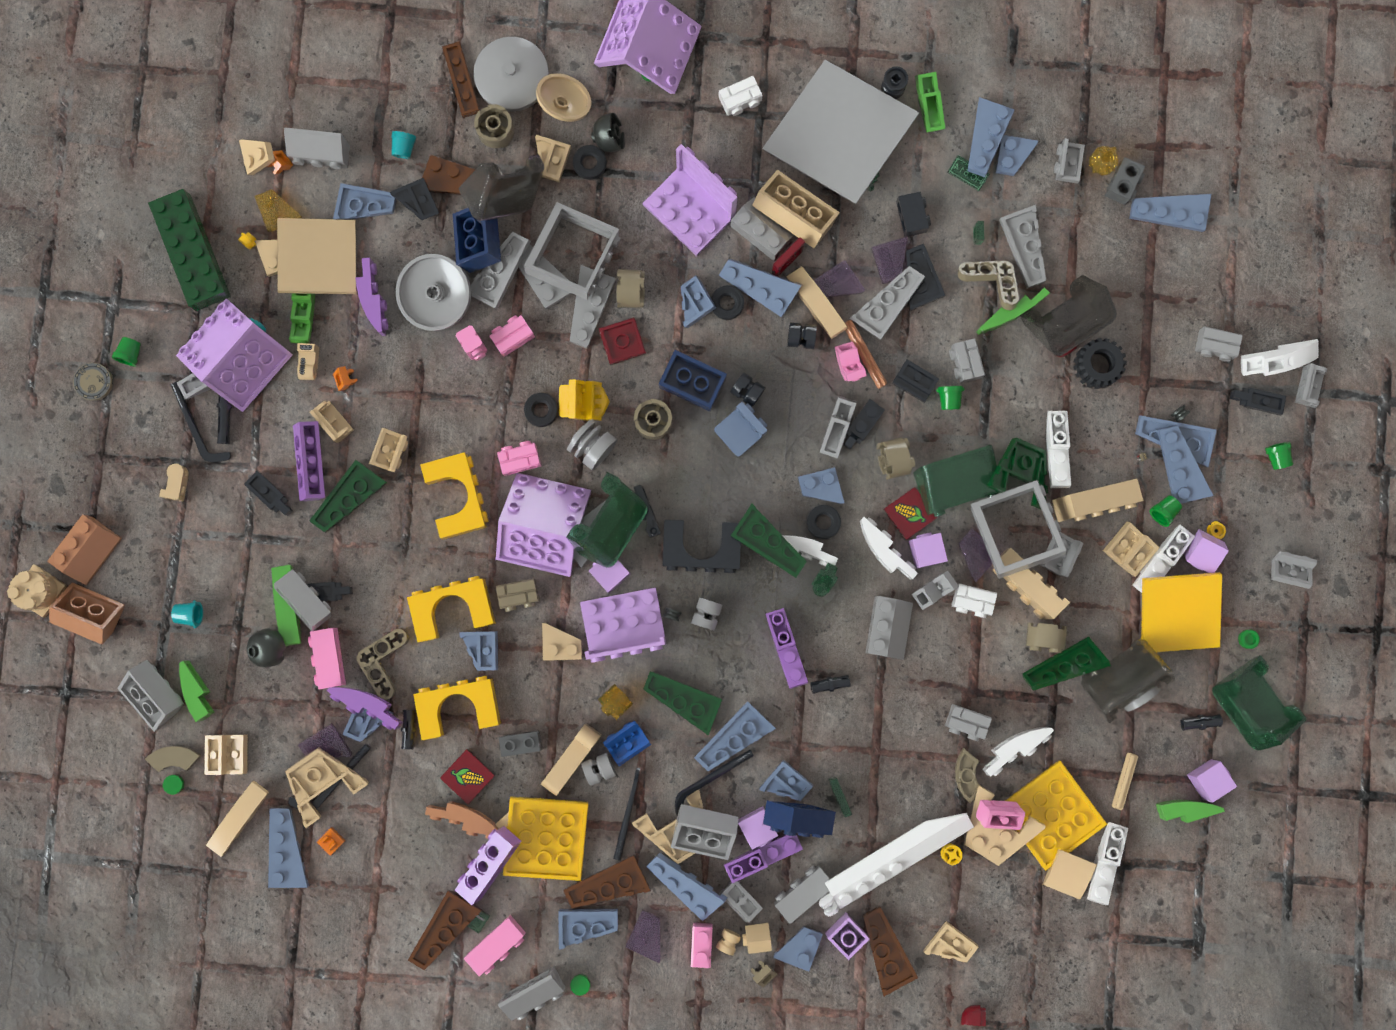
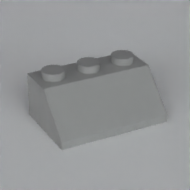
[284,128,350,169]
[730,197,795,261]
[865,596,913,660]
[118,660,184,732]
[671,804,738,860]
[498,966,565,1021]

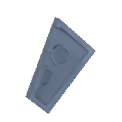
[333,183,397,220]
[559,909,618,950]

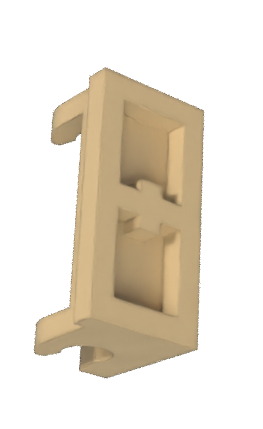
[310,401,354,443]

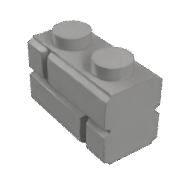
[1195,326,1242,361]
[949,339,985,383]
[945,704,992,741]

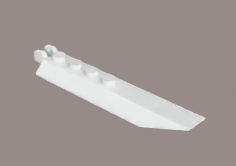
[819,813,974,917]

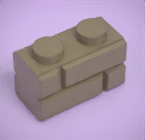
[496,578,540,612]

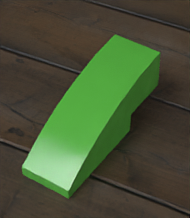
[915,72,945,132]
[179,661,215,722]
[1156,800,1225,823]

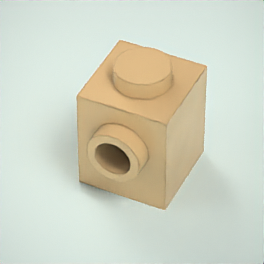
[742,923,772,954]

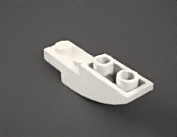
[1241,339,1318,376]
[1046,411,1071,488]
[860,517,918,580]
[1132,525,1195,593]
[782,535,838,568]
[982,727,1054,777]
[1087,822,1128,906]

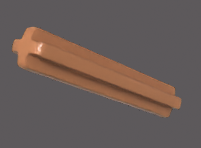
[845,320,887,389]

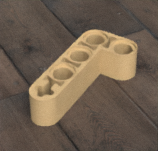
[541,723,601,796]

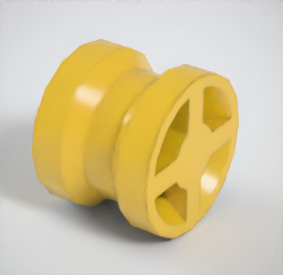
[941,843,962,865]

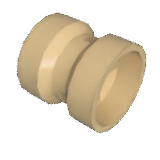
[716,928,741,956]

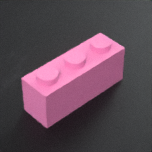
[308,628,346,689]
[464,915,526,976]

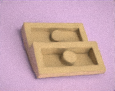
[1103,522,1160,577]
[205,734,248,775]
[1043,849,1097,899]

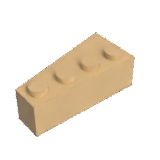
[1052,479,1143,522]
[991,548,1070,620]

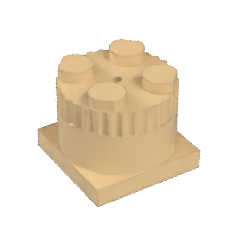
[7,564,67,618]

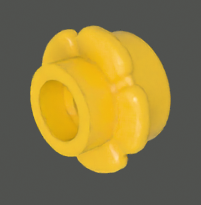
[238,232,256,249]
[1207,521,1226,540]

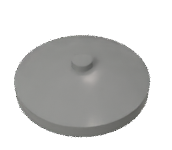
[474,37,549,112]
[396,254,471,331]

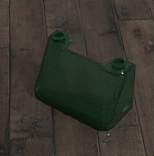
[913,445,1000,517]
[566,472,648,568]
[1212,655,1307,751]

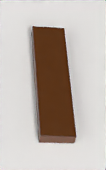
[442,41,480,118]

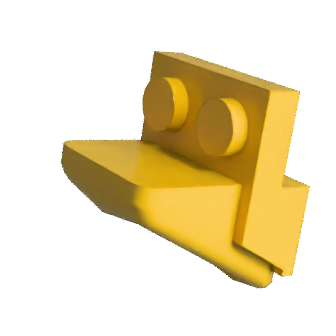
[559,379,610,421]

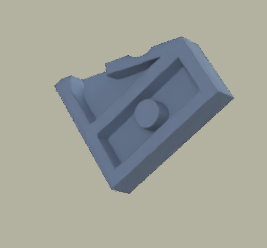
[681,276,716,328]
[342,709,394,742]

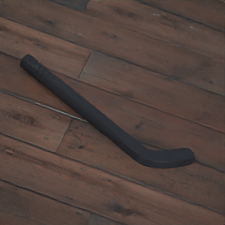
[170,382,231,462]
[288,743,371,810]
[675,750,754,816]
[613,767,640,861]

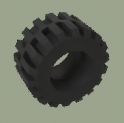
[1073,338,1127,389]

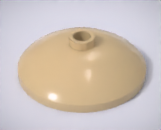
[536,74,591,122]

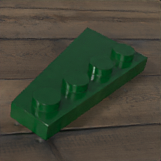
[309,460,387,533]
[731,504,807,578]
[1022,636,1111,691]
[643,671,722,735]

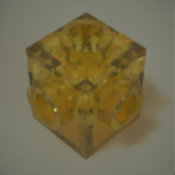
[1089,146,1118,176]
[598,684,633,720]

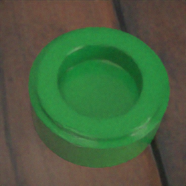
[1238,630,1260,649]
[163,774,184,795]
[570,974,590,996]

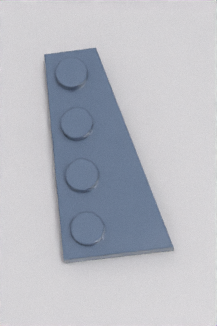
[968,97,1014,177]
[1129,194,1211,232]
[719,259,802,317]
[1135,416,1216,467]
[1157,426,1213,503]
[694,701,776,771]
[268,808,309,888]
[646,853,728,921]

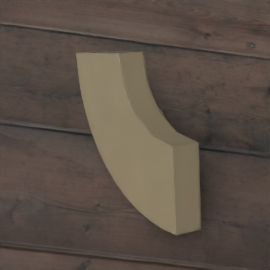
[145,746,201,772]
[955,748,979,804]

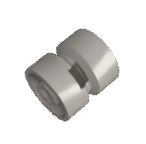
[691,598,723,631]
[581,753,616,786]

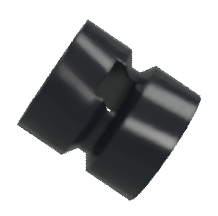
[881,66,909,99]
[787,322,817,349]
[730,372,766,407]

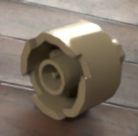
[474,104,514,148]
[617,269,645,308]
[634,399,673,440]
[877,437,915,480]
[1026,622,1067,653]

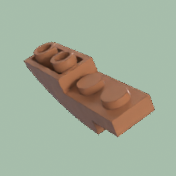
[425,801,498,839]

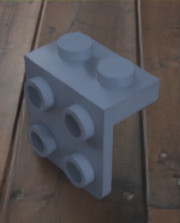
[714,402,767,457]

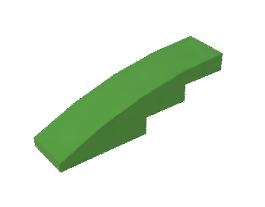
[976,288,1050,335]
[289,293,315,344]
[271,565,301,646]

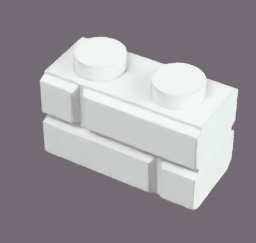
[719,76,762,116]
[952,584,997,618]

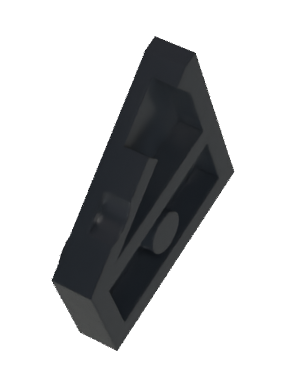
[390,177,440,220]

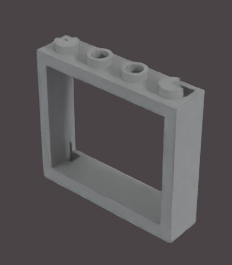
[524,202,621,300]
[971,480,1068,579]

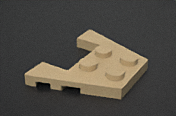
[285,747,369,828]
[964,785,1046,866]
[632,790,703,864]

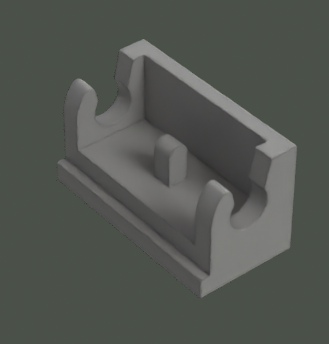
[1295,363,1327,408]
[718,881,763,923]

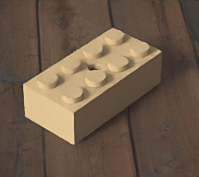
[752,170,839,248]

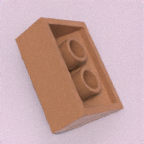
[47,514,122,585]
[49,583,124,644]

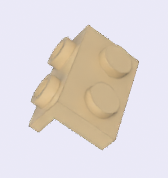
[369,428,408,472]

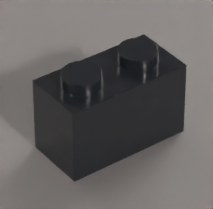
[896,191,931,237]

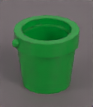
[112,337,141,367]
[936,386,965,410]
[1265,442,1293,470]
[1149,495,1182,527]

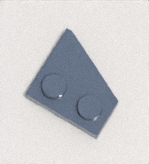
[995,135,1038,176]
[798,468,844,504]
[459,631,498,671]
[759,760,813,801]
[773,926,823,971]

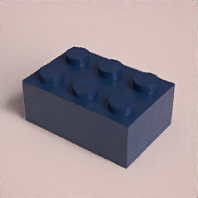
[453,202,501,273]
[658,350,727,412]
[763,801,836,838]

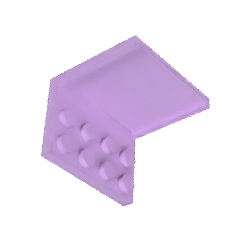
[594,0,702,94]
[643,144,737,256]
[176,299,293,412]
[496,473,591,577]
[580,588,666,663]

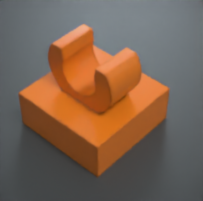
[268,150,293,174]
[333,366,357,391]
[317,827,346,856]

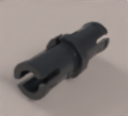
[810,675,851,694]
[401,710,416,750]
[1180,714,1223,731]

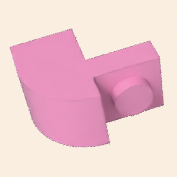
[834,342,866,381]

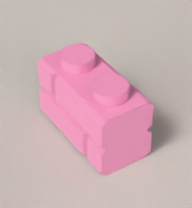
[490,316,535,357]
[455,325,487,361]
[497,441,542,476]
[976,800,1025,830]
[691,923,713,968]

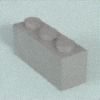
[274,569,331,632]
[774,865,830,924]

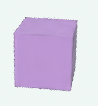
[1184,529,1229,573]
[909,533,948,569]
[589,552,631,594]
[1187,759,1237,803]
[738,806,778,850]
[825,913,869,960]

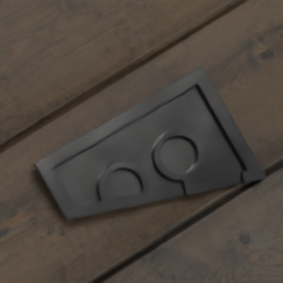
[906,243,946,311]

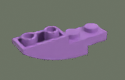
[356,258,388,336]
[765,608,808,689]
[327,687,403,730]
[724,835,803,883]

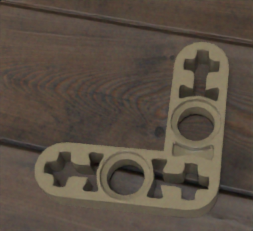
[958,261,1019,310]
[357,629,409,700]

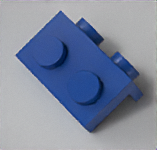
[603,721,651,767]

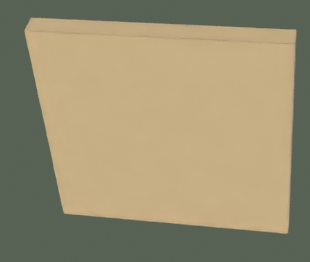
[277,218,356,294]

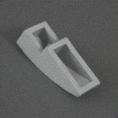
[820,395,856,458]

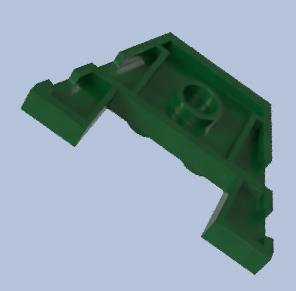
[987,438,1048,509]

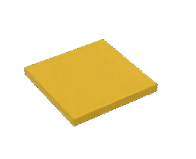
[1141,572,1222,653]
[1005,760,1107,871]
[503,796,588,881]

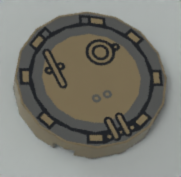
[73,363,113,401]

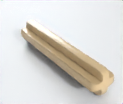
[1112,753,1138,810]

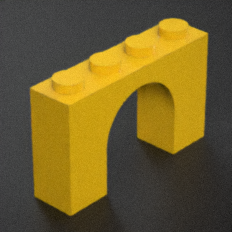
[420,452,489,540]
[407,576,496,643]
[413,676,501,740]

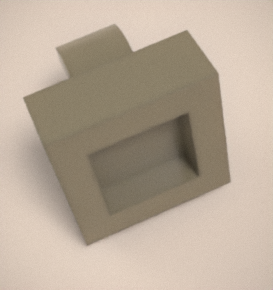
[751,961,777,988]

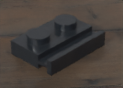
[892,359,939,403]

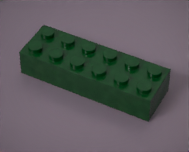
[148,189,231,311]

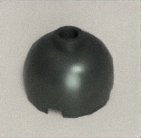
[591,113,625,152]
[247,628,285,668]

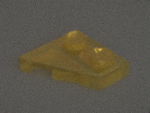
[255,190,303,232]

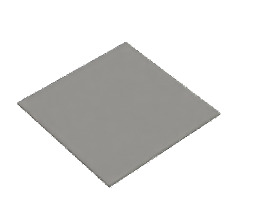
[762,60,919,204]

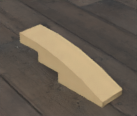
[786,266,847,339]
[206,781,269,857]

